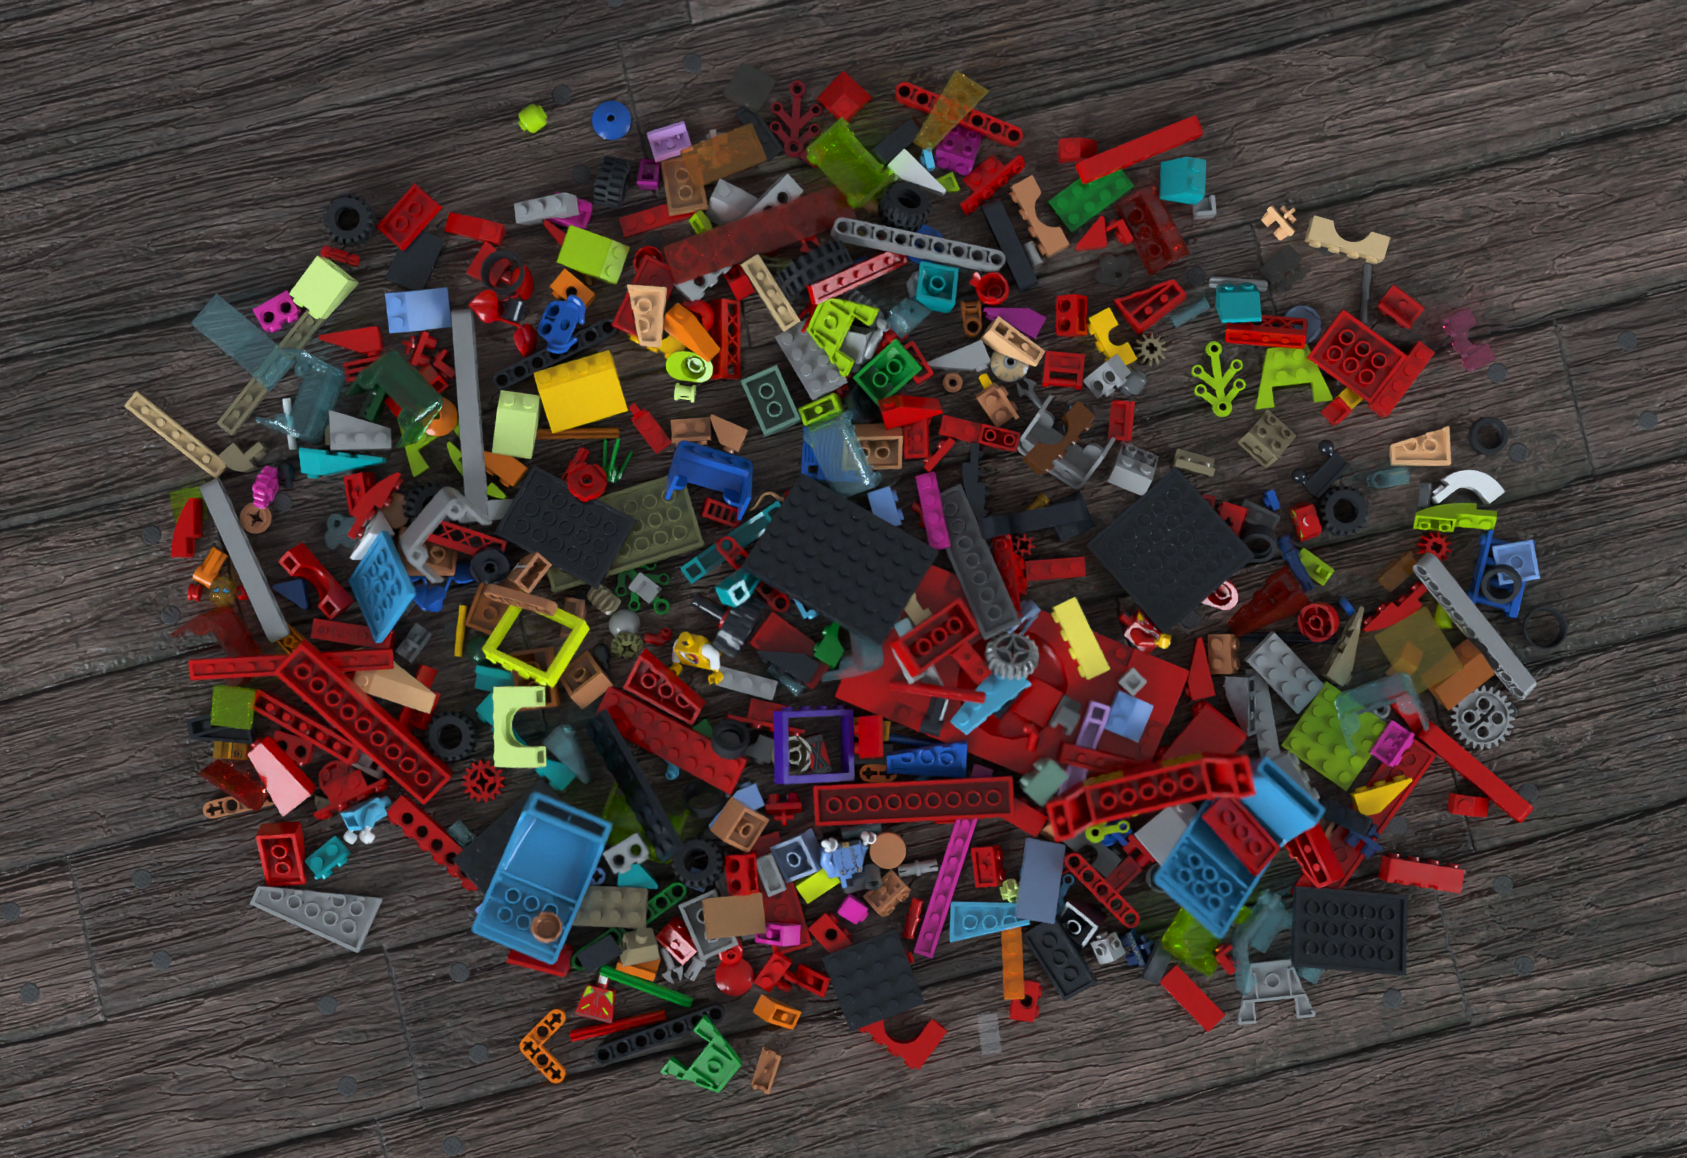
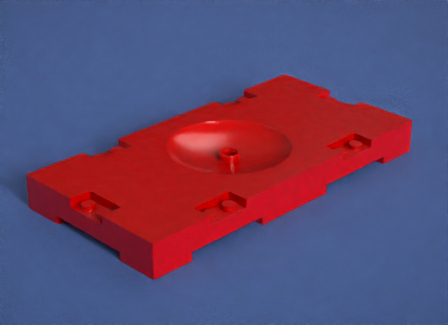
[835,565,1190,819]

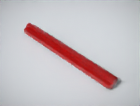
[888,679,986,704]
[570,1010,667,1042]

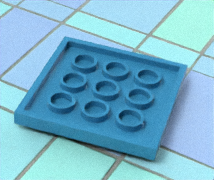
[348,531,416,643]

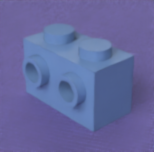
[867,486,904,527]

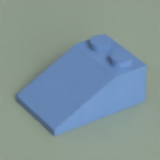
[385,287,452,333]

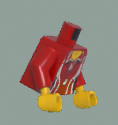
[1118,610,1171,656]

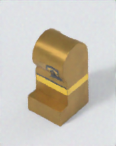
[213,741,252,760]

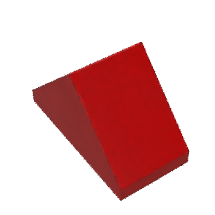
[1074,215,1107,251]

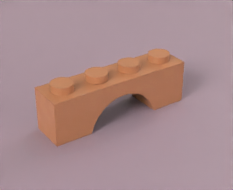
[1009,175,1069,258]

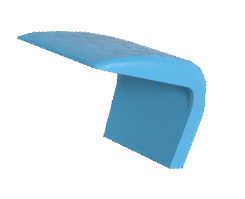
[1154,756,1325,938]
[472,792,612,964]

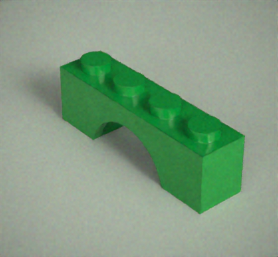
[812,622,844,670]

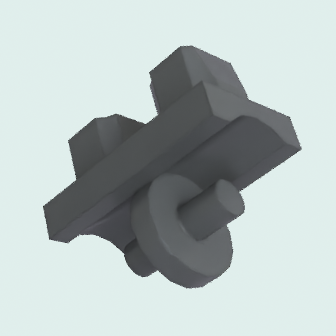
[395,623,433,663]

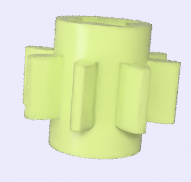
[1000,878,1020,903]

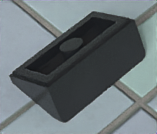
[577,934,623,974]
[1140,941,1175,984]

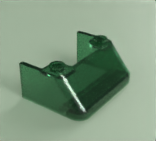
[345,351,443,448]

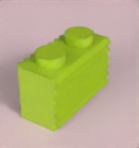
[798,393,845,427]

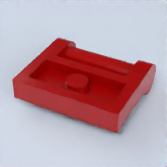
[1042,351,1085,390]

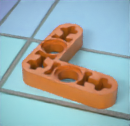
[519,1008,566,1083]

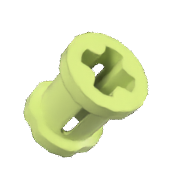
[674,383,696,403]

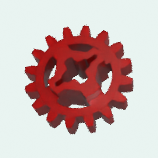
[462,760,506,803]

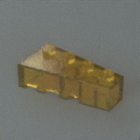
[913,70,989,152]

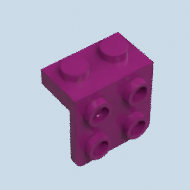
[934,123,982,176]

